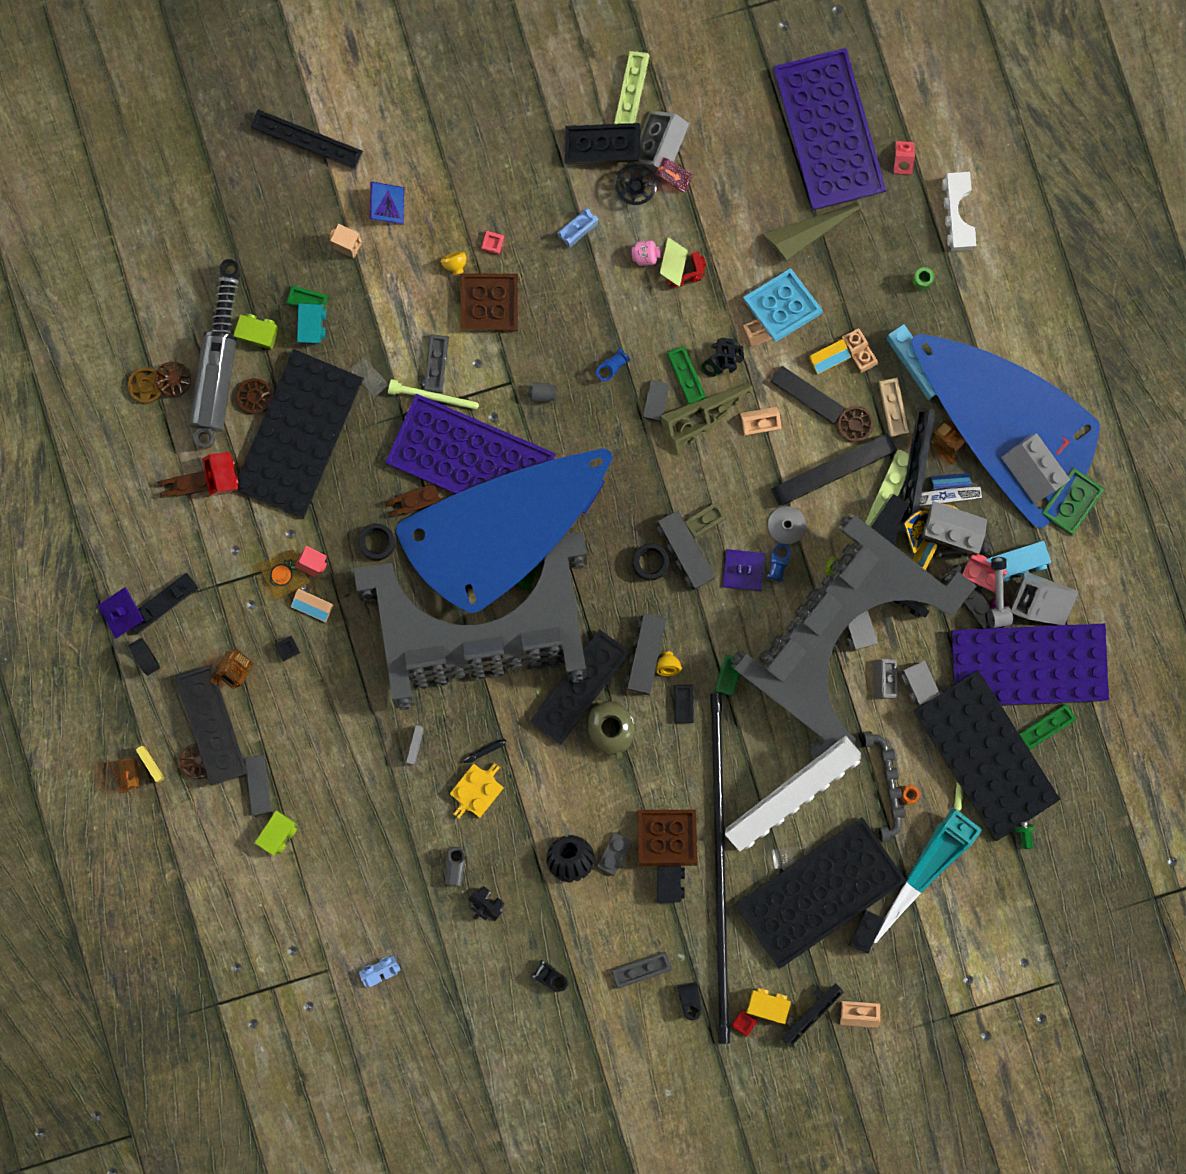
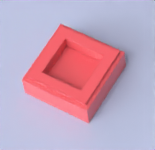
[481,231,505,255]

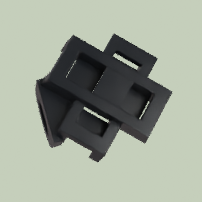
[701,338,744,377]

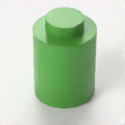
[912,267,934,291]

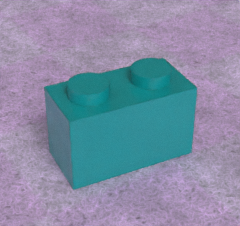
[297,303,327,343]

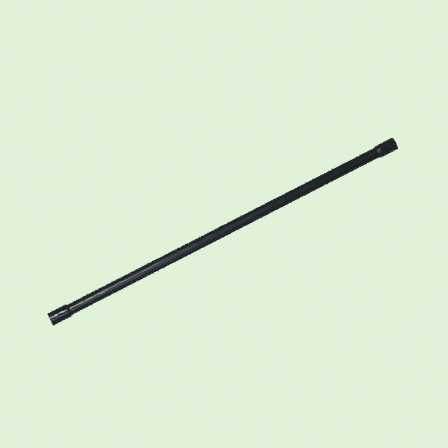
[710,693,730,1044]

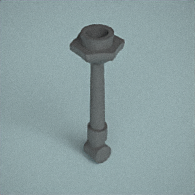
[935,538,991,558]

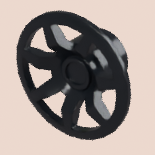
[615,165,657,205]

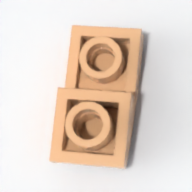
[842,328,878,373]

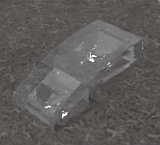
[350,357,389,398]
[772,844,812,869]

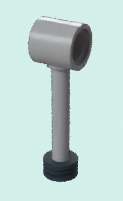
[987,557,1013,628]

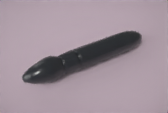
[463,739,506,763]

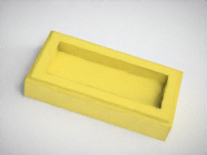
[135,746,164,783]

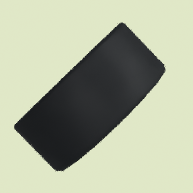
[358,523,395,561]
[633,543,669,581]
[128,638,160,676]

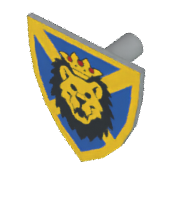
[898,510,929,554]

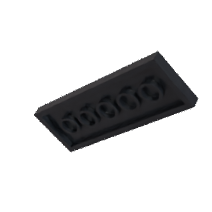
[530,629,630,744]
[175,665,248,786]

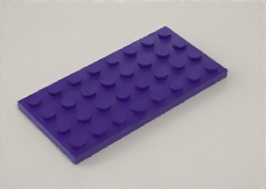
[773,48,886,211]
[385,394,556,494]
[951,623,1109,705]

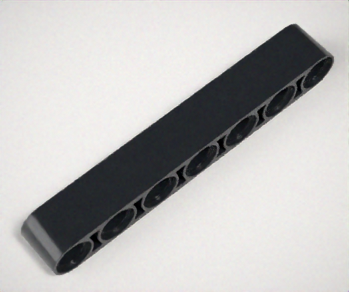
[771,433,897,507]

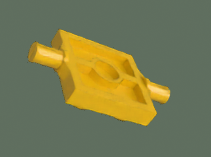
[449,763,504,819]

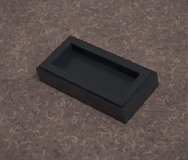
[674,684,694,724]

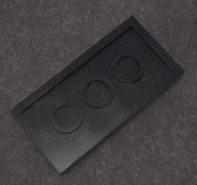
[564,123,641,165]

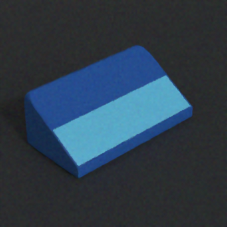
[930,473,972,491]

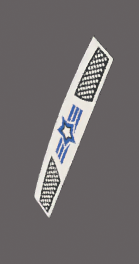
[919,487,982,506]

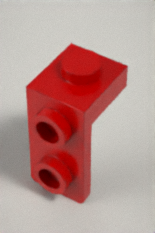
[667,251,706,288]

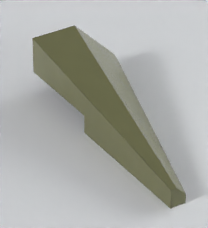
[763,203,861,263]
[660,383,753,455]

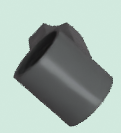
[445,847,465,886]

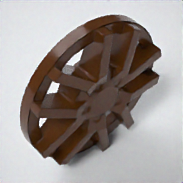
[155,361,191,397]
[237,378,273,414]
[180,743,208,779]

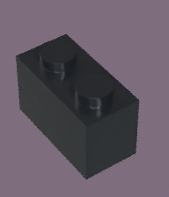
[657,866,685,902]
[849,910,884,954]

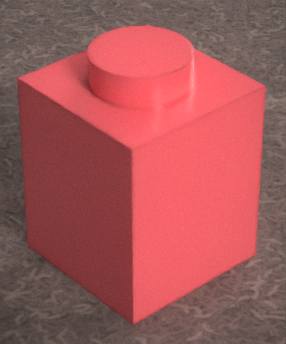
[295,546,327,577]

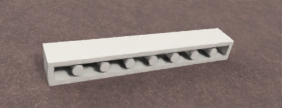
[725,736,861,851]

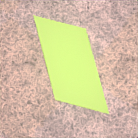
[660,237,688,287]

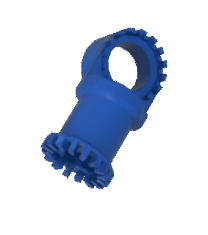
[595,348,631,381]
[766,544,791,582]

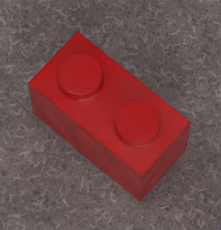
[202,452,238,496]

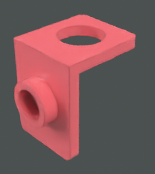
[893,141,915,175]

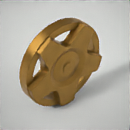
[128,367,164,403]

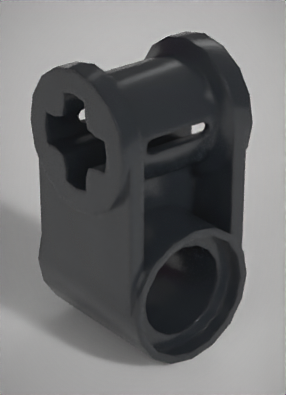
[530,959,568,992]
[677,982,701,1020]

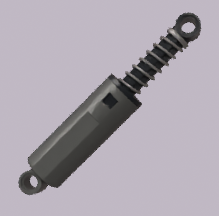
[189,259,241,449]

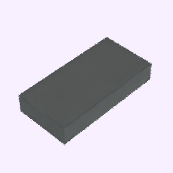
[643,380,670,421]

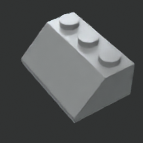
[630,111,689,174]
[1000,433,1070,504]
[921,501,987,556]

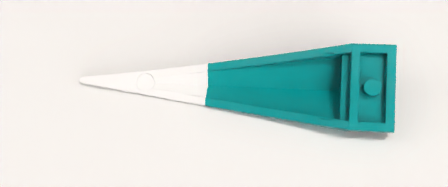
[873,808,982,943]

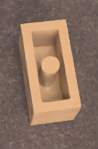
[329,224,362,258]

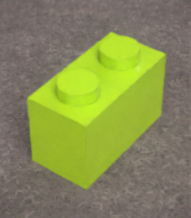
[234,313,279,350]
[255,811,297,856]

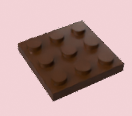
[460,273,518,331]
[638,809,698,866]

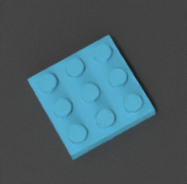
[743,268,823,343]

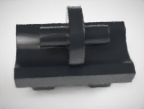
[468,886,505,921]

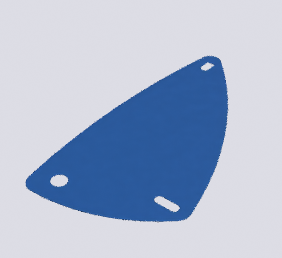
[911,334,1100,527]
[396,449,612,613]

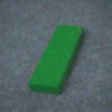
[667,346,706,405]
[1019,704,1077,750]

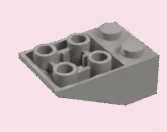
[1010,571,1079,625]

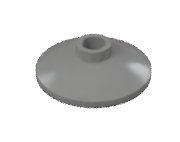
[768,506,806,544]

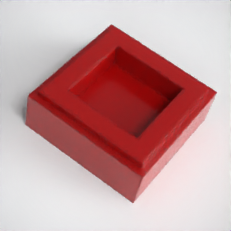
[731,1009,758,1037]

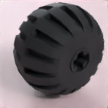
[547,835,595,883]

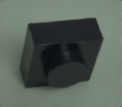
[274,636,300,662]

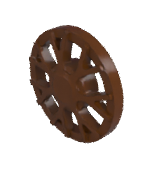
[838,406,874,442]

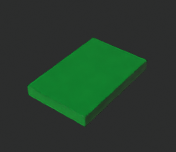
[1042,467,1105,536]

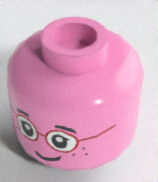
[632,241,660,266]

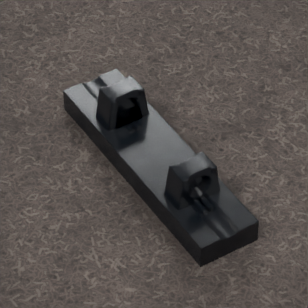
[132,573,199,635]
[782,983,844,1048]

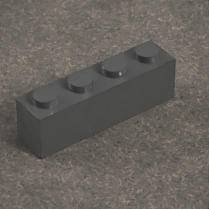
[656,511,715,590]
[624,614,667,695]

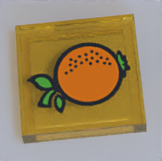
[259,549,310,600]

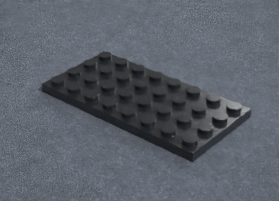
[237,349,364,518]
[913,669,1061,841]
[735,817,906,969]

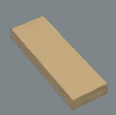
[878,378,909,438]

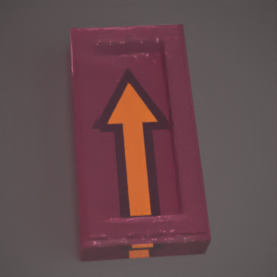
[656,158,693,192]

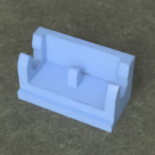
[557,208,598,248]

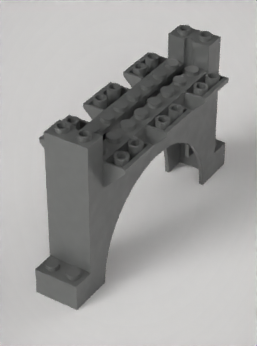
[731,514,976,758]
[354,532,588,710]

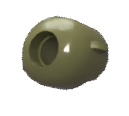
[587,697,634,760]

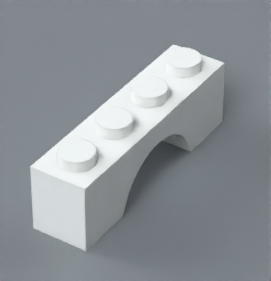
[942,172,976,252]

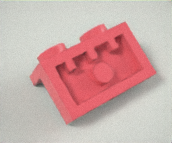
[962,554,1007,594]

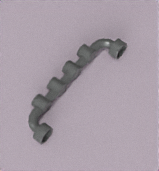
[862,731,905,843]

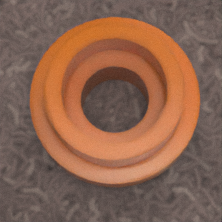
[901,785,920,804]

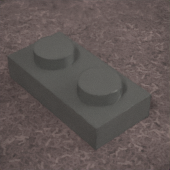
[597,833,632,875]

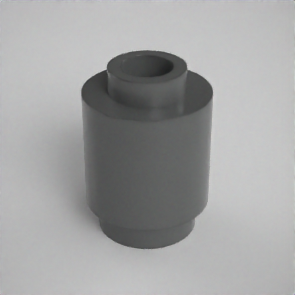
[528,382,556,403]

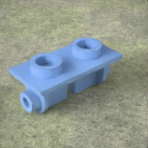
[359,955,401,987]

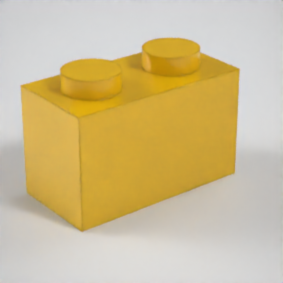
[746,988,791,1024]

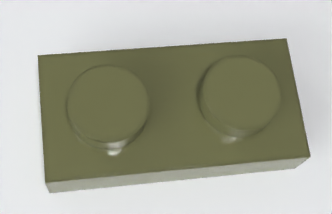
[685,502,727,538]

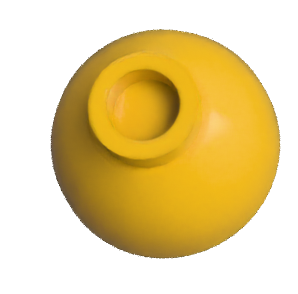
[440,251,466,275]
[655,651,682,676]

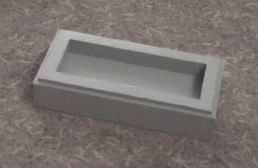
[406,725,424,765]

